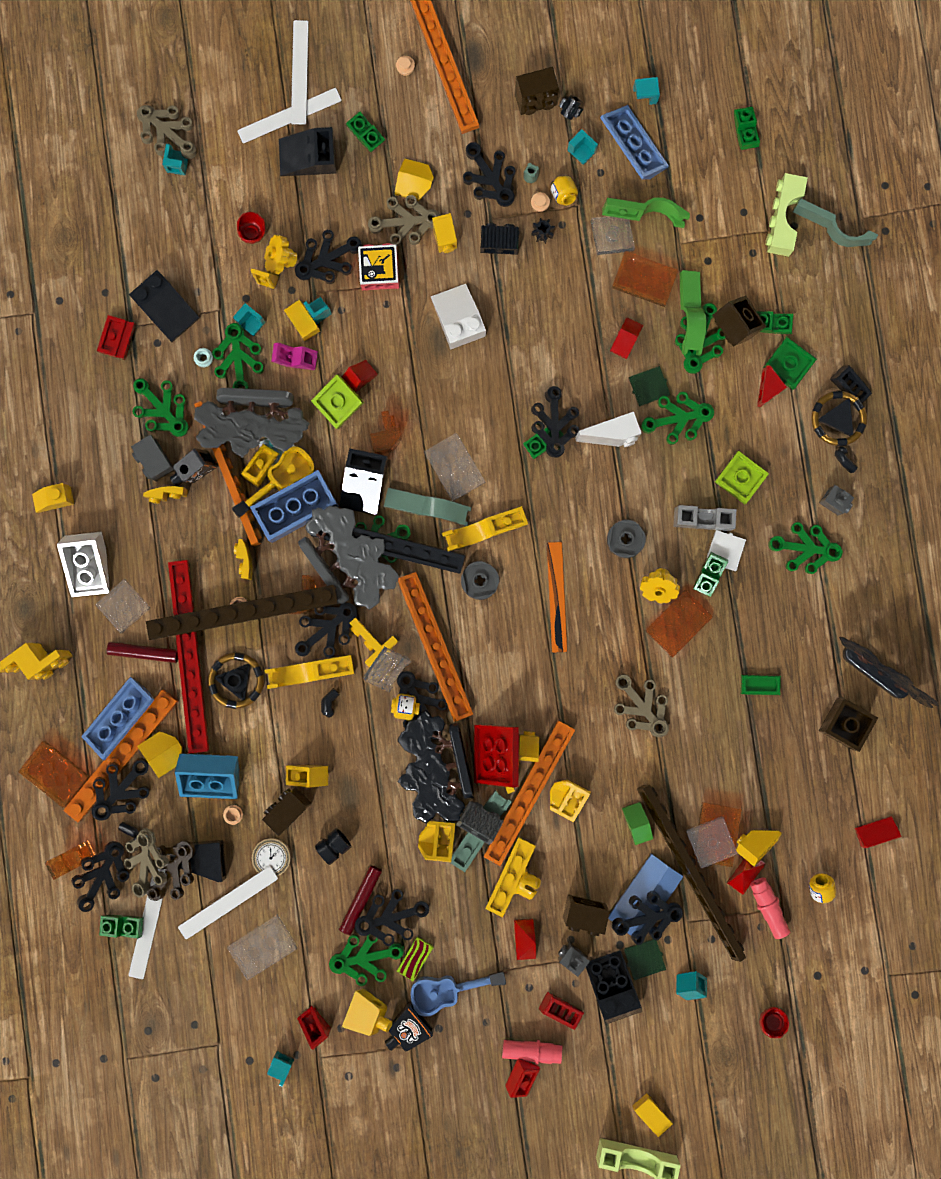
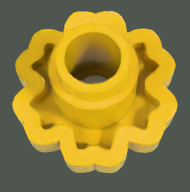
[264,235,297,275]
[640,568,680,603]

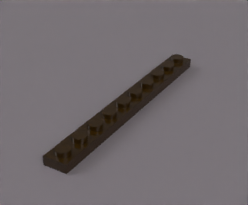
[146,585,339,640]
[637,785,746,962]

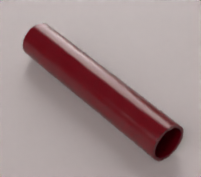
[106,642,178,663]
[339,865,382,935]

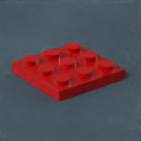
[474,724,519,788]

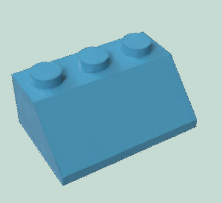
[175,754,240,799]

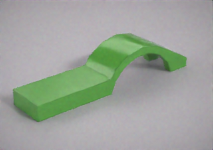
[602,198,690,228]
[679,270,706,356]

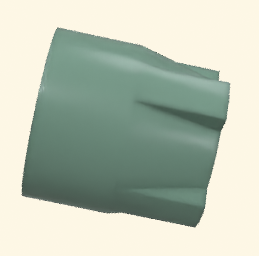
[523,163,539,183]

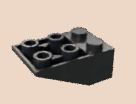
[279,127,337,177]
[339,448,389,515]
[586,950,642,1025]

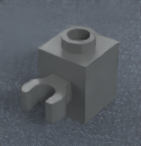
[819,485,854,516]
[558,942,590,977]

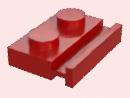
[97,315,136,360]

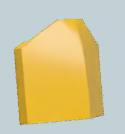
[394,158,434,201]
[137,732,182,778]
[550,780,591,822]
[418,821,455,862]

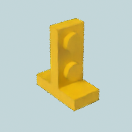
[350,618,399,668]

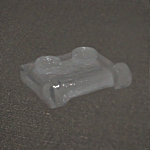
[363,646,411,692]

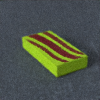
[397,936,434,981]

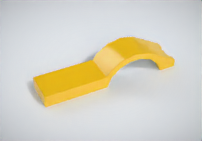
[441,506,528,551]
[265,655,354,689]

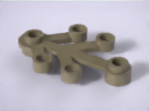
[137,105,197,159]
[368,195,440,247]
[614,675,669,737]
[124,828,169,898]

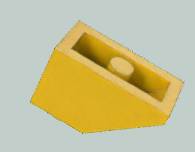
[432,213,457,253]
[32,483,74,513]
[519,731,539,762]
[286,765,329,788]
[736,830,782,866]

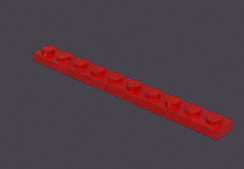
[168,560,210,754]

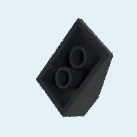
[128,270,200,343]

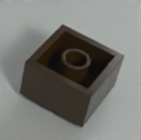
[515,67,559,115]
[712,296,766,347]
[819,698,878,752]
[262,787,312,836]
[563,895,610,936]

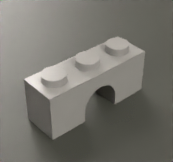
[673,505,737,531]

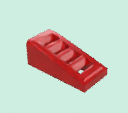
[539,992,584,1030]

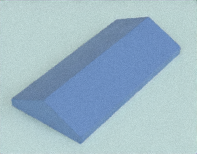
[600,105,669,179]
[81,677,154,761]
[608,854,683,940]

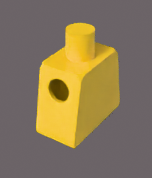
[342,989,392,1036]

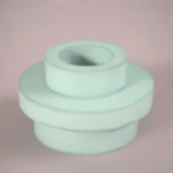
[194,348,213,367]

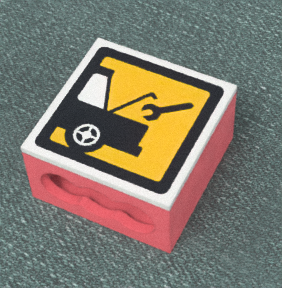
[358,243,399,290]

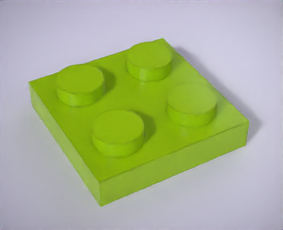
[311,374,364,429]
[715,451,769,505]

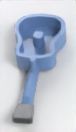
[411,971,506,1016]

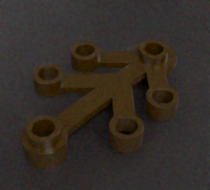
[147,841,195,901]

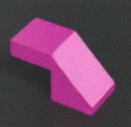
[271,342,318,370]

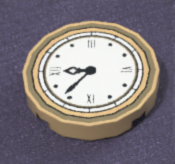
[252,838,291,877]

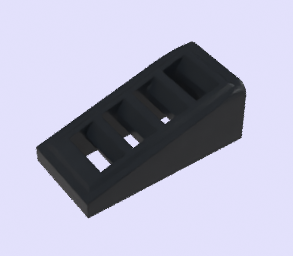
[830,365,872,403]

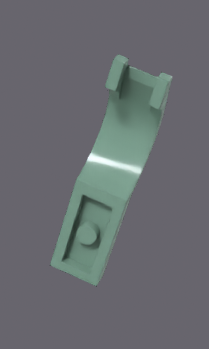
[793,199,878,247]
[384,488,471,526]
[450,790,512,872]

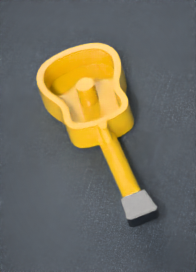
[232,446,314,518]

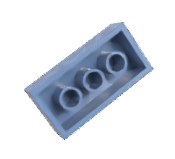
[250,470,339,543]

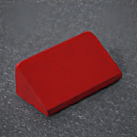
[855,816,901,848]
[505,1059,540,1098]

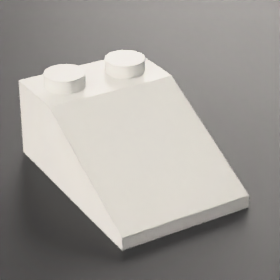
[431,284,486,350]
[575,412,641,447]
[57,532,110,597]

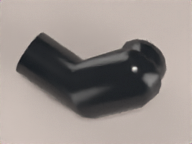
[835,446,858,473]
[321,688,340,718]
[118,822,140,847]

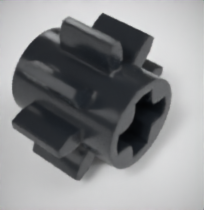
[559,95,583,120]
[531,218,555,244]

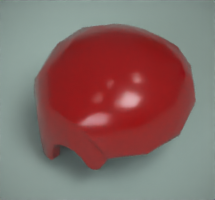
[237,211,265,244]
[759,1007,790,1038]

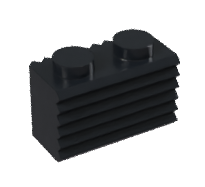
[480,223,519,255]

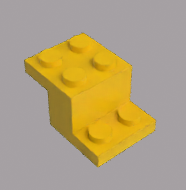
[0,643,73,680]

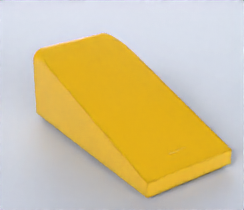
[251,268,279,289]
[284,300,320,342]
[241,444,279,487]
[632,1093,673,1137]

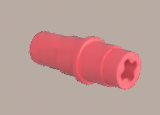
[750,878,790,939]
[502,1040,562,1065]

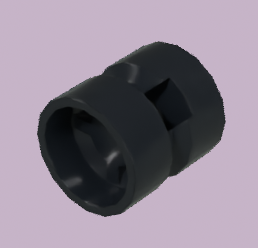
[315,828,352,865]

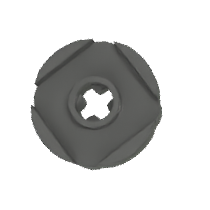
[607,520,646,558]
[461,561,499,600]

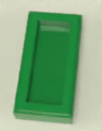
[741,675,781,695]

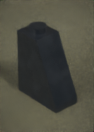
[170,840,226,882]

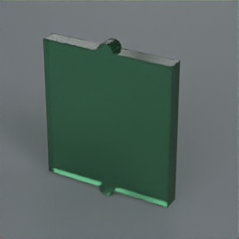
[629,366,670,407]
[624,939,666,980]

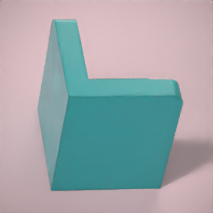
[633,77,660,105]
[567,129,598,165]
[162,144,188,175]
[303,297,332,324]
[233,303,266,336]
[676,971,707,1000]
[267,1051,294,1087]

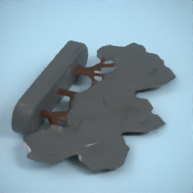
[194,388,310,458]
[298,506,399,610]

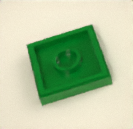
[763,337,817,390]

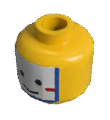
[551,176,578,206]
[391,694,420,720]
[809,873,836,903]

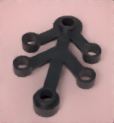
[463,142,516,207]
[295,230,362,284]
[531,386,580,458]
[295,603,357,657]
[397,671,448,739]
[92,758,149,821]
[71,841,129,912]
[355,889,429,946]
[612,891,683,945]

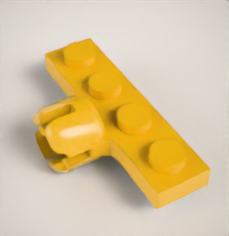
[485,837,541,918]

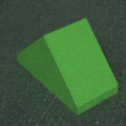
[622,802,653,845]

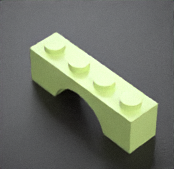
[765,173,808,257]
[596,1138,681,1179]

